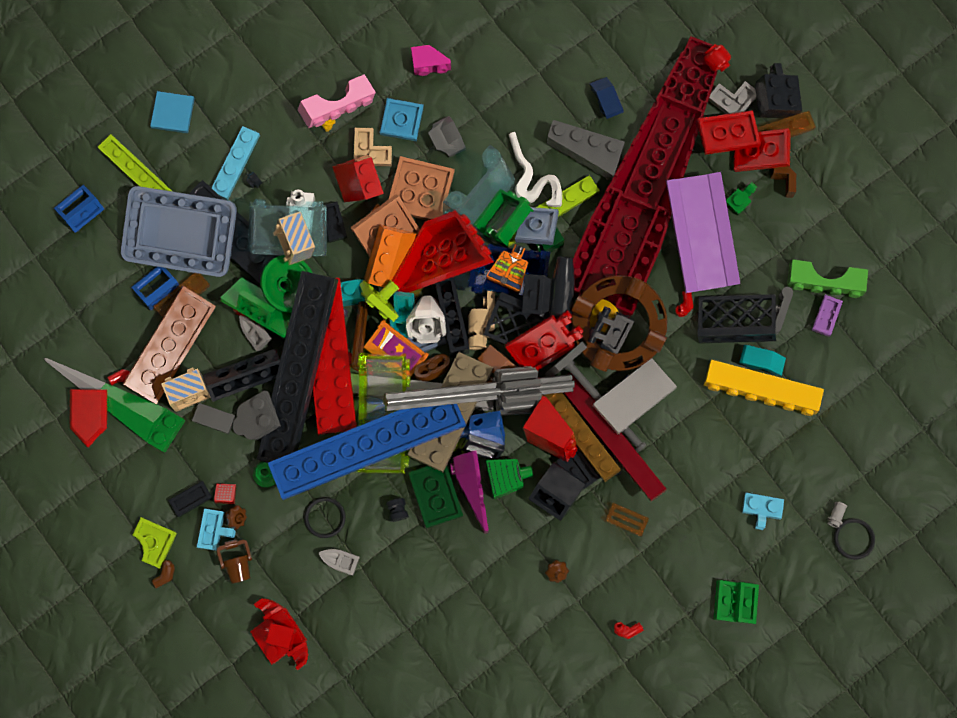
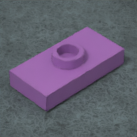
[812,295,843,337]

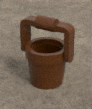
[216,539,252,584]

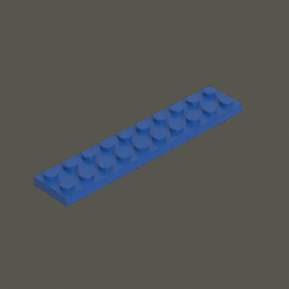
[268,404,466,500]

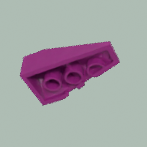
[450,450,489,534]

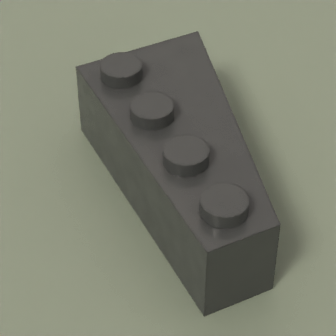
[547,120,625,182]

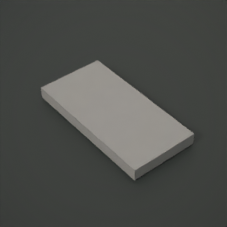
[593,359,677,435]

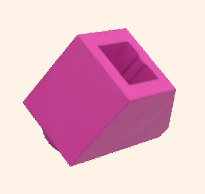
[411,45,451,76]

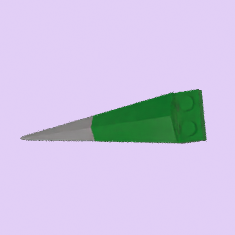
[44,358,185,453]

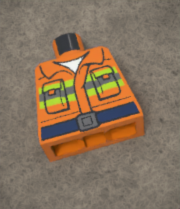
[486,244,528,293]

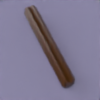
[351,301,369,370]

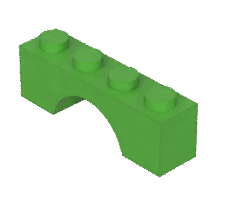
[787,260,868,298]

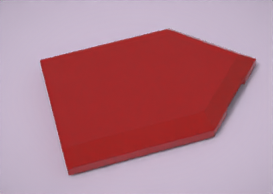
[70,389,107,448]

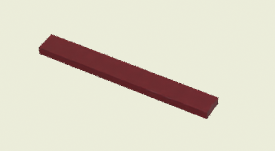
[564,372,667,502]

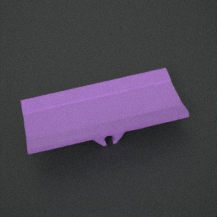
[666,172,740,293]

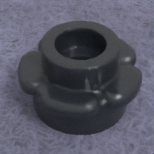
[246,171,262,188]

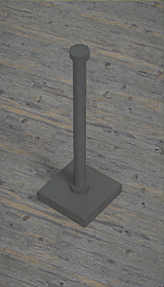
[545,342,646,452]

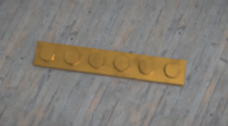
[541,393,621,482]

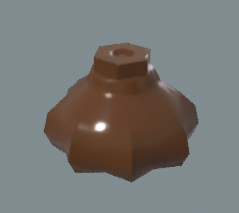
[225,505,247,530]
[545,560,569,583]

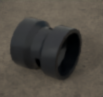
[386,498,409,522]

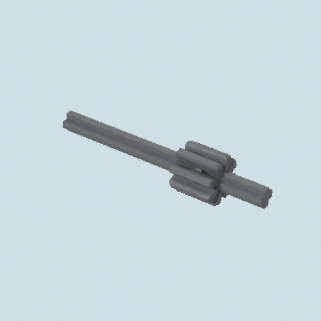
[383,366,575,412]

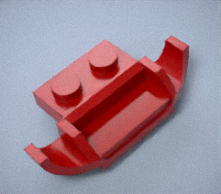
[250,599,308,670]

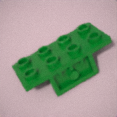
[220,278,292,338]

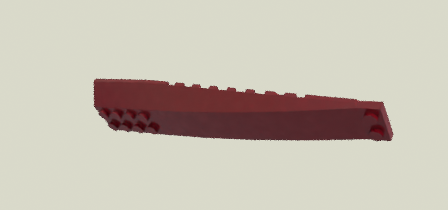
[573,36,718,315]

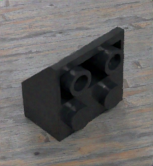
[529,462,586,521]

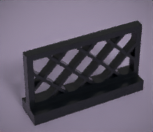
[483,292,571,366]
[698,294,776,343]

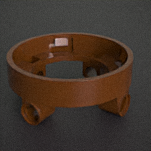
[571,275,668,372]

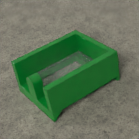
[473,189,534,248]

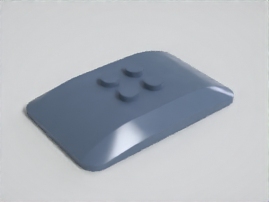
[121,186,237,277]

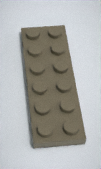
[407,352,494,472]

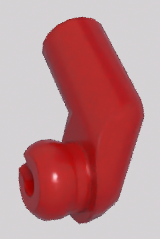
[675,291,693,317]
[107,369,130,385]
[614,622,644,639]

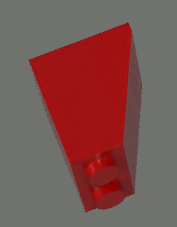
[332,155,384,202]
[523,396,578,462]

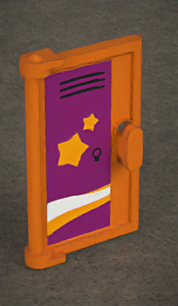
[364,319,429,380]

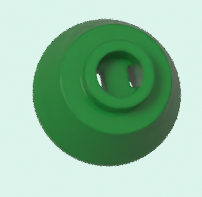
[253,461,276,487]

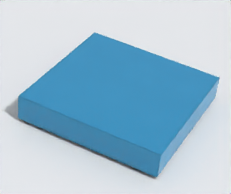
[151,91,195,133]
[380,98,424,141]

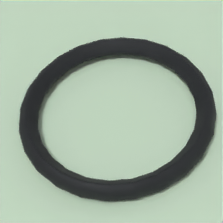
[304,497,346,538]
[834,519,875,560]

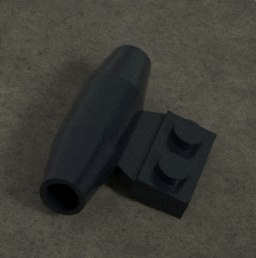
[522,257,575,329]

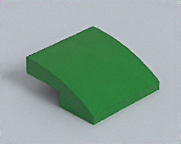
[713,580,759,624]

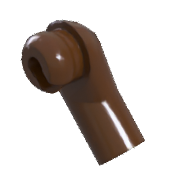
[152,560,175,589]

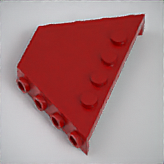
[392,210,494,293]

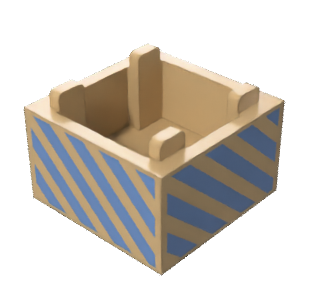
[273,212,315,265]
[161,368,211,412]

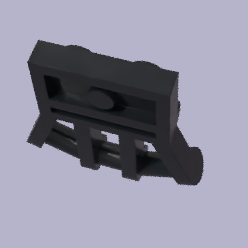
[556,428,622,491]

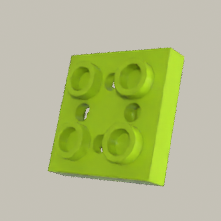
[359,280,399,322]

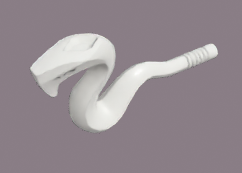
[509,132,562,207]

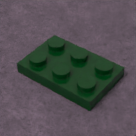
[408,466,463,529]

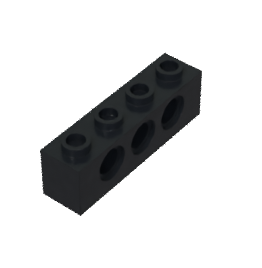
[435,277,470,357]
[203,349,280,402]

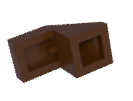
[771,166,796,198]

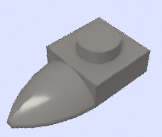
[239,315,271,351]
[319,549,360,576]

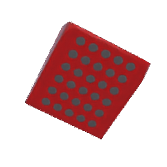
[214,484,236,504]

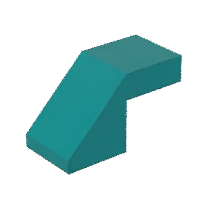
[390,291,415,338]
[740,345,786,376]

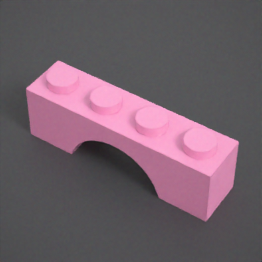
[298,74,376,128]

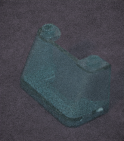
[443,145,515,231]
[248,199,327,256]

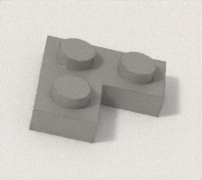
[708,81,756,114]

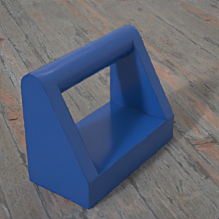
[54,185,104,233]
[131,267,180,310]

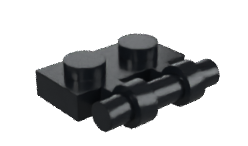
[588,306,634,354]

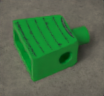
[486,459,533,499]

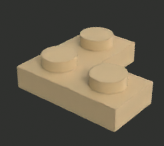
[354,128,392,166]

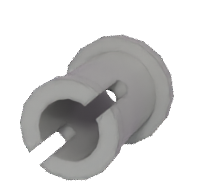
[827,502,847,528]

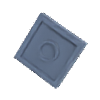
[515,207,559,245]

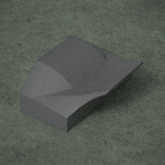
[428,116,466,158]

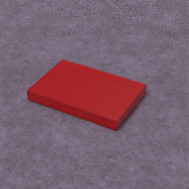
[697,110,761,155]
[734,128,790,172]

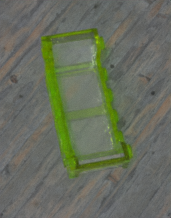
[357,353,411,473]

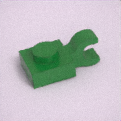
[726,182,757,215]

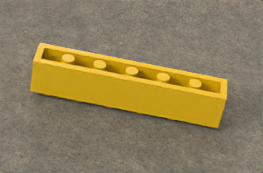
[704,360,824,416]

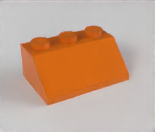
[364,224,416,287]

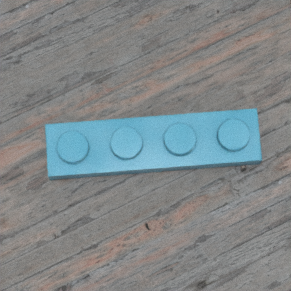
[212,126,260,200]

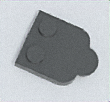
[233,391,281,440]

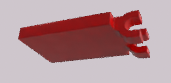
[505,310,583,370]

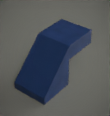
[590,77,624,119]

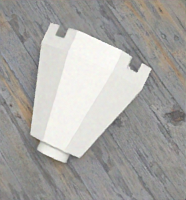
[406,296,446,344]

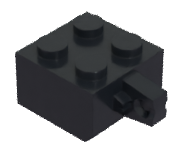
[755,63,803,118]

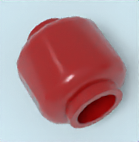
[703,44,731,72]

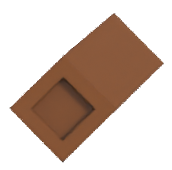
[477,344,516,373]

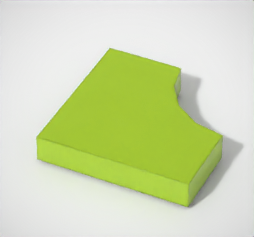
[133,517,177,569]

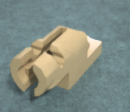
[468,290,495,350]

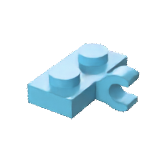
[742,493,784,530]
[197,509,236,551]

